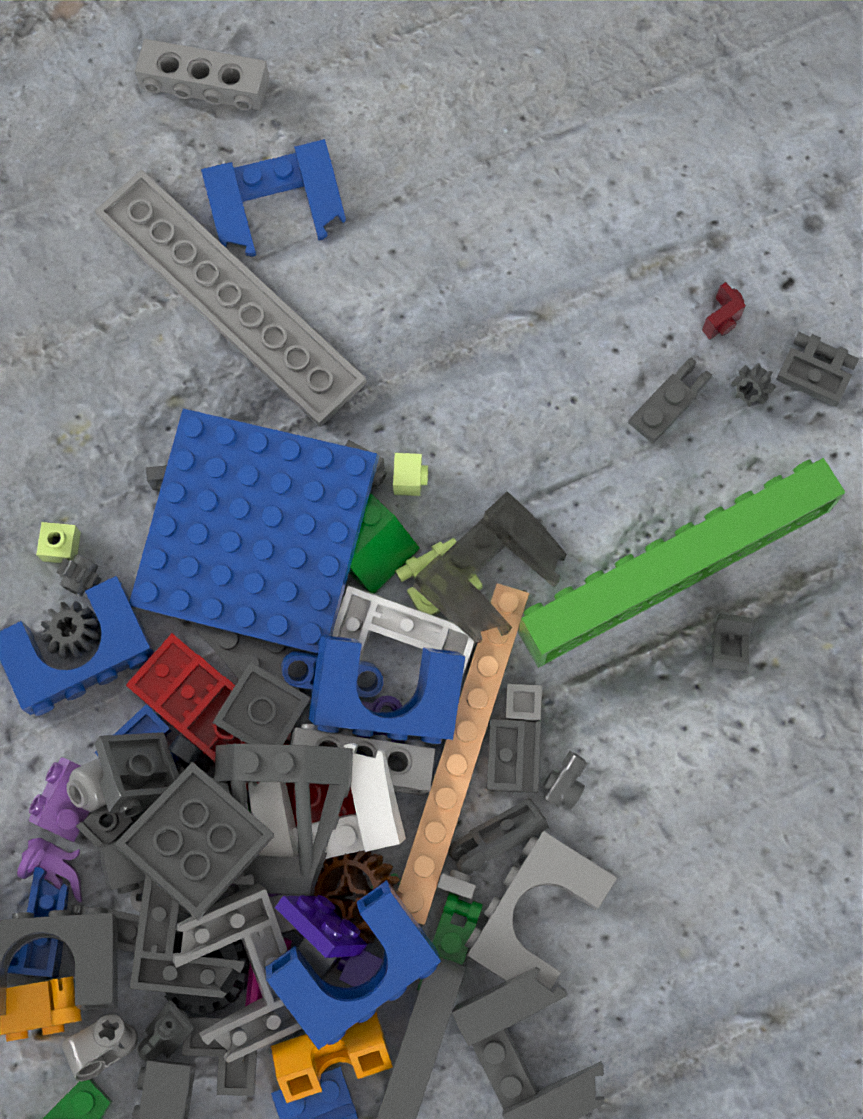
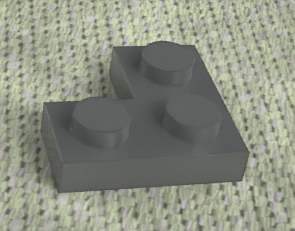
[182,1017,257,1096]

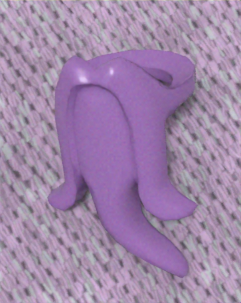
[17,838,82,902]

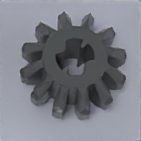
[41,601,100,660]

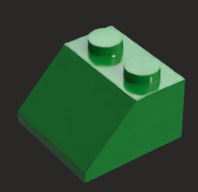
[349,494,420,594]

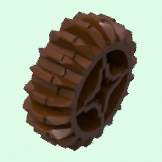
[311,850,403,944]

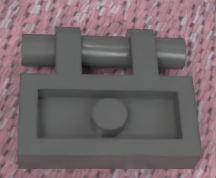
[776,331,859,407]

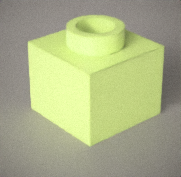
[393,453,428,496]
[36,522,81,563]

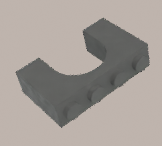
[0,908,118,1016]

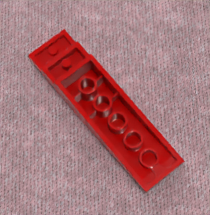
[126,633,356,858]

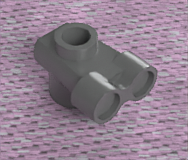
[542,750,588,810]

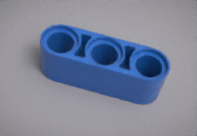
[281,651,384,697]

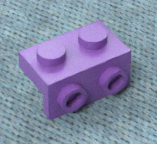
[29,757,90,842]

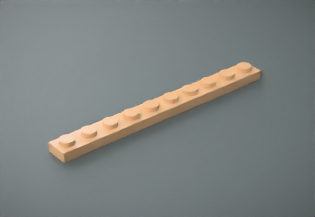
[398,583,529,926]

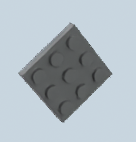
[115,762,274,921]

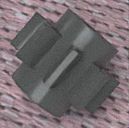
[731,363,776,407]
[56,555,102,597]

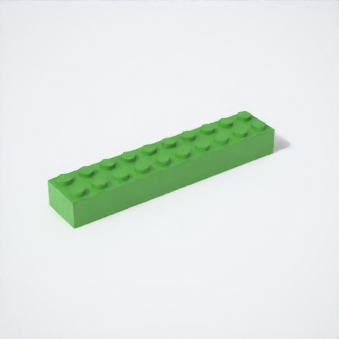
[518,458,846,668]

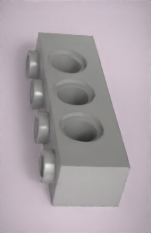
[135,39,270,111]
[289,724,435,796]

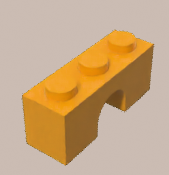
[271,1012,393,1103]

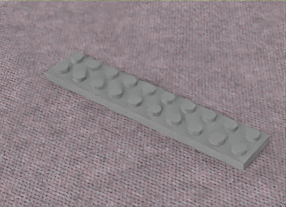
[95,169,367,427]

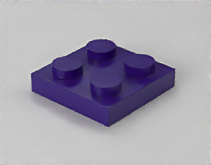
[275,895,368,958]

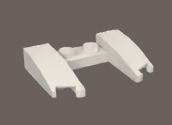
[332,586,479,679]
[248,743,406,859]

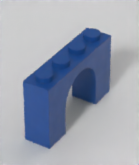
[0,576,154,716]
[308,635,465,744]
[265,880,441,1050]

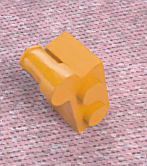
[0,976,82,1042]

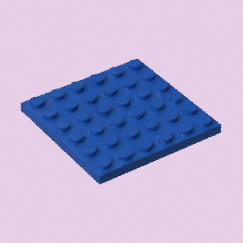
[129,408,379,654]

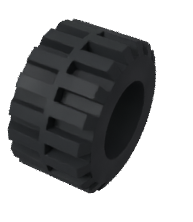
[164,927,250,1014]

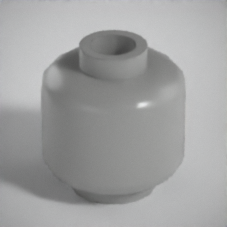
[67,758,106,812]

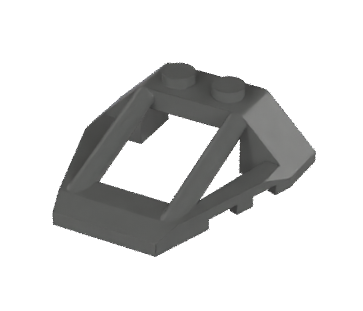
[214,744,353,895]

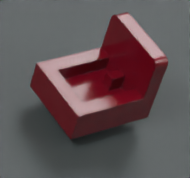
[702,282,746,340]

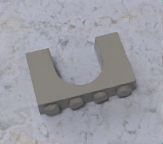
[465,831,617,990]

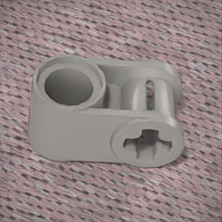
[62,1014,138,1081]

